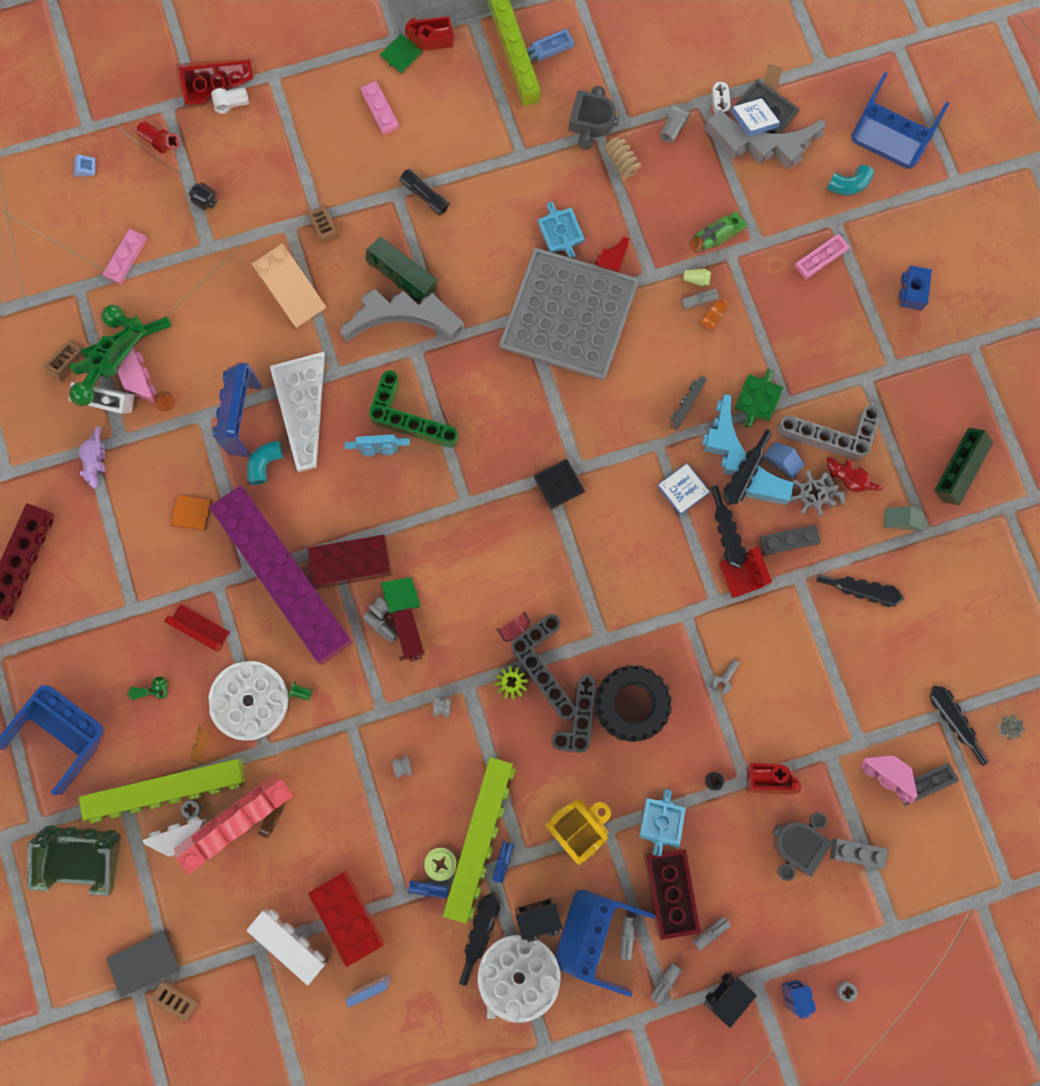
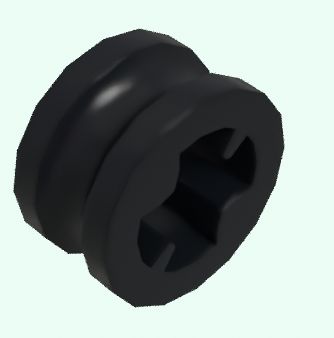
[705,772,724,790]

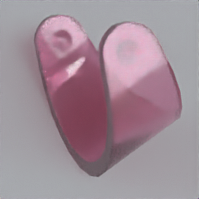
[496,612,529,642]

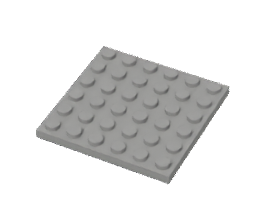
[499,248,639,381]

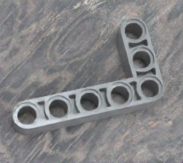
[777,405,881,460]

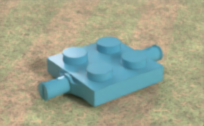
[537,202,585,259]
[344,434,410,457]
[639,789,686,856]

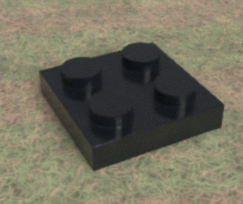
[534,459,585,510]

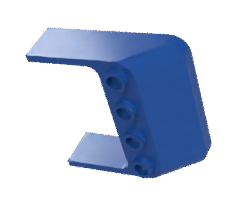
[851,72,949,169]
[213,363,262,457]
[0,685,104,795]
[555,889,656,997]

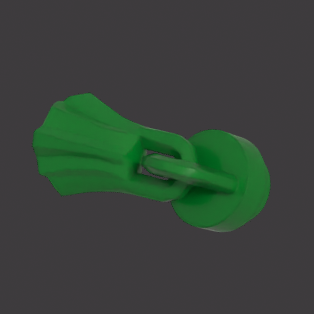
[127,676,168,701]

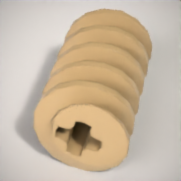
[604,137,641,179]

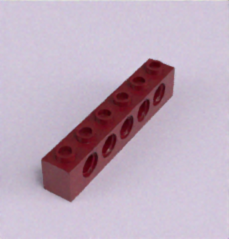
[0,503,54,621]

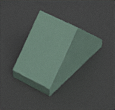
[884,506,924,531]

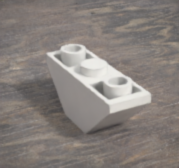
[143,816,207,857]

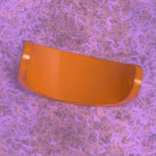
[701,299,728,331]

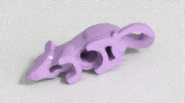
[79,426,105,489]

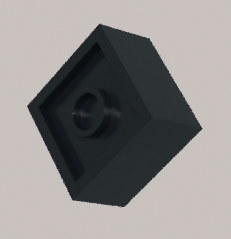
[704,971,757,1028]

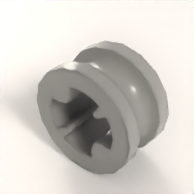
[181,800,202,819]
[836,981,857,1002]

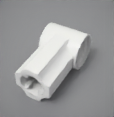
[211,87,249,114]

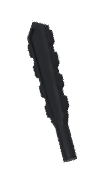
[723,429,772,505]
[711,486,747,569]
[816,574,904,607]
[930,686,989,766]
[459,892,501,986]

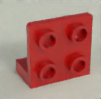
[719,547,773,598]

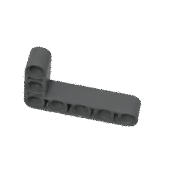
[511,614,575,720]

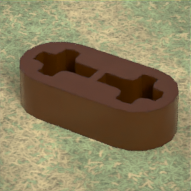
[258,803,285,839]

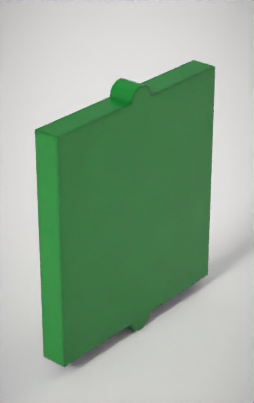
[380,34,422,74]
[380,577,421,613]

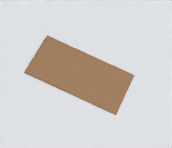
[764,64,783,92]

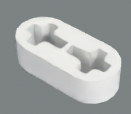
[712,81,731,115]

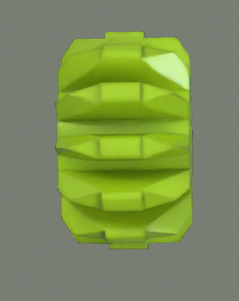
[495,666,528,700]

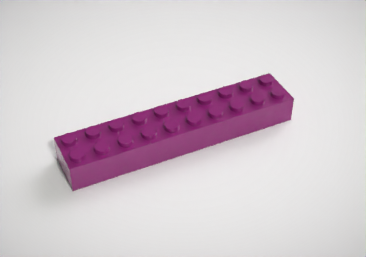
[209,485,353,665]

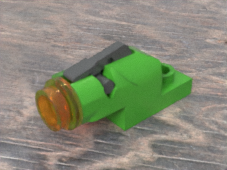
[689,211,747,253]

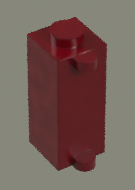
[387,608,425,662]

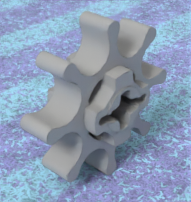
[790,470,838,518]

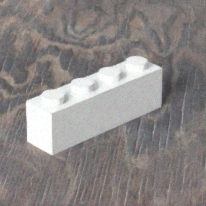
[246,909,327,985]

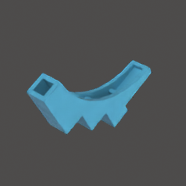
[702,394,793,505]

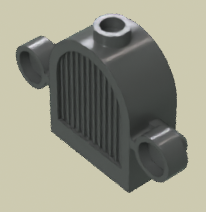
[569,86,619,150]
[772,812,832,881]

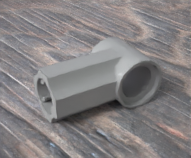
[660,105,690,143]

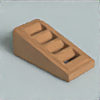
[307,206,339,244]
[43,340,82,382]
[150,980,199,1022]

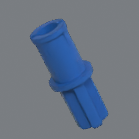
[492,841,515,883]
[408,880,449,899]

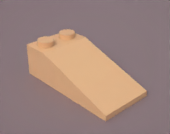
[252,244,327,329]

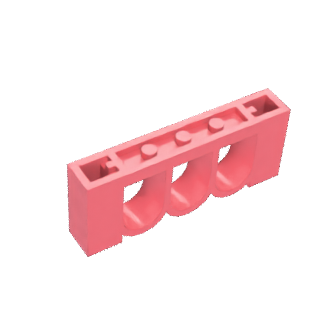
[174,772,293,875]

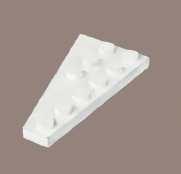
[270,352,325,473]

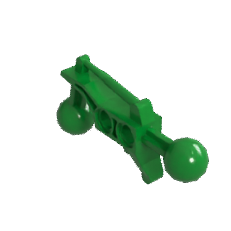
[69,305,147,406]

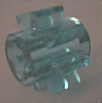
[998,715,1026,740]

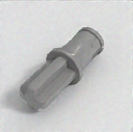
[681,289,719,310]
[362,610,398,643]
[620,917,637,960]
[692,917,731,951]
[650,963,682,1004]

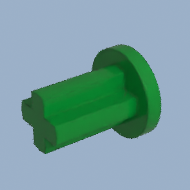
[288,681,313,701]

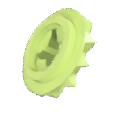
[424,848,457,881]

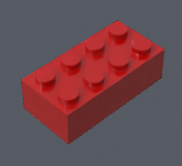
[308,871,385,968]

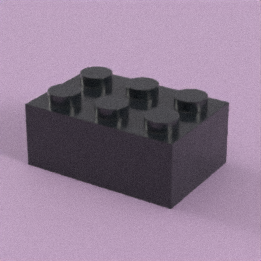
[515,897,563,943]

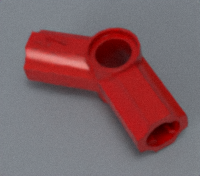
[136,121,180,154]

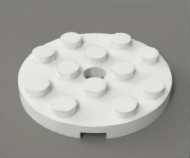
[208,661,289,741]
[478,935,560,1023]

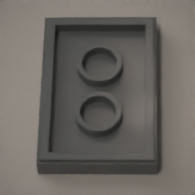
[735,79,800,134]
[106,931,180,997]

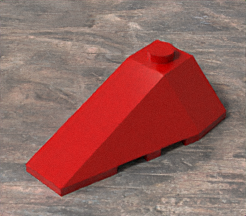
[176,59,253,105]

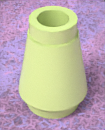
[683,268,711,287]

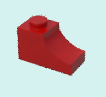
[595,237,630,273]

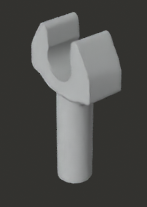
[822,472,845,508]
[712,660,740,695]

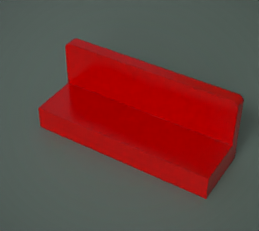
[164,604,230,652]

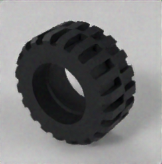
[595,665,672,742]

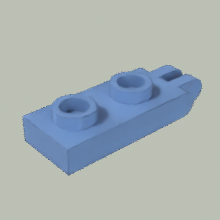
[526,28,574,61]

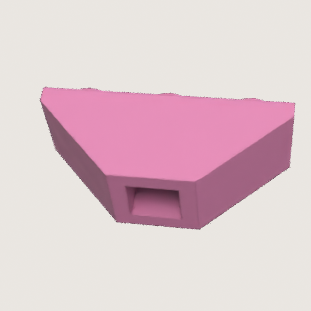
[118,347,157,403]
[861,756,917,804]

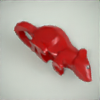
[826,457,884,493]

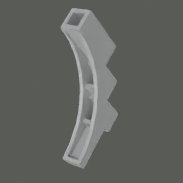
[704,110,826,169]
[340,289,464,342]

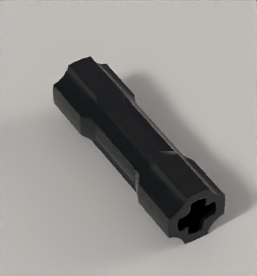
[399,169,450,216]

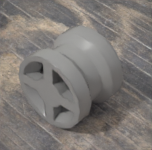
[368,596,389,620]
[433,696,451,717]
[392,755,412,778]

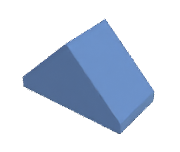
[763,442,804,480]

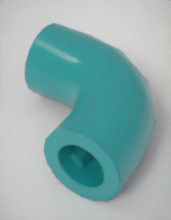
[826,165,875,196]
[247,440,283,485]

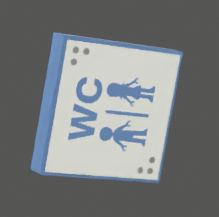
[730,98,780,136]
[657,463,710,515]
[345,975,391,1007]

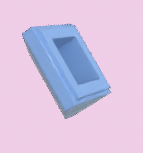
[73,154,95,177]

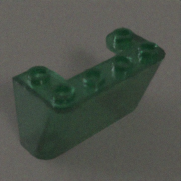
[27,825,121,896]

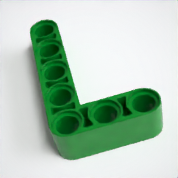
[369,370,459,448]

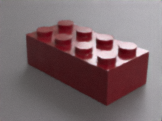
[307,534,392,589]
[643,848,701,940]

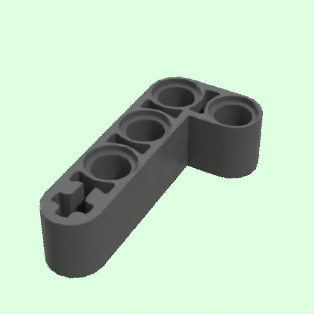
[551,675,596,753]

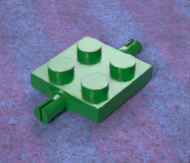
[734,369,784,428]

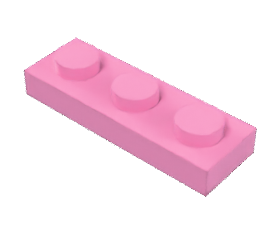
[360,81,399,135]
[102,228,147,285]
[795,234,850,280]

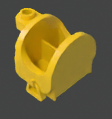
[544,798,611,866]

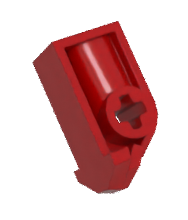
[405,16,454,50]
[746,763,802,795]

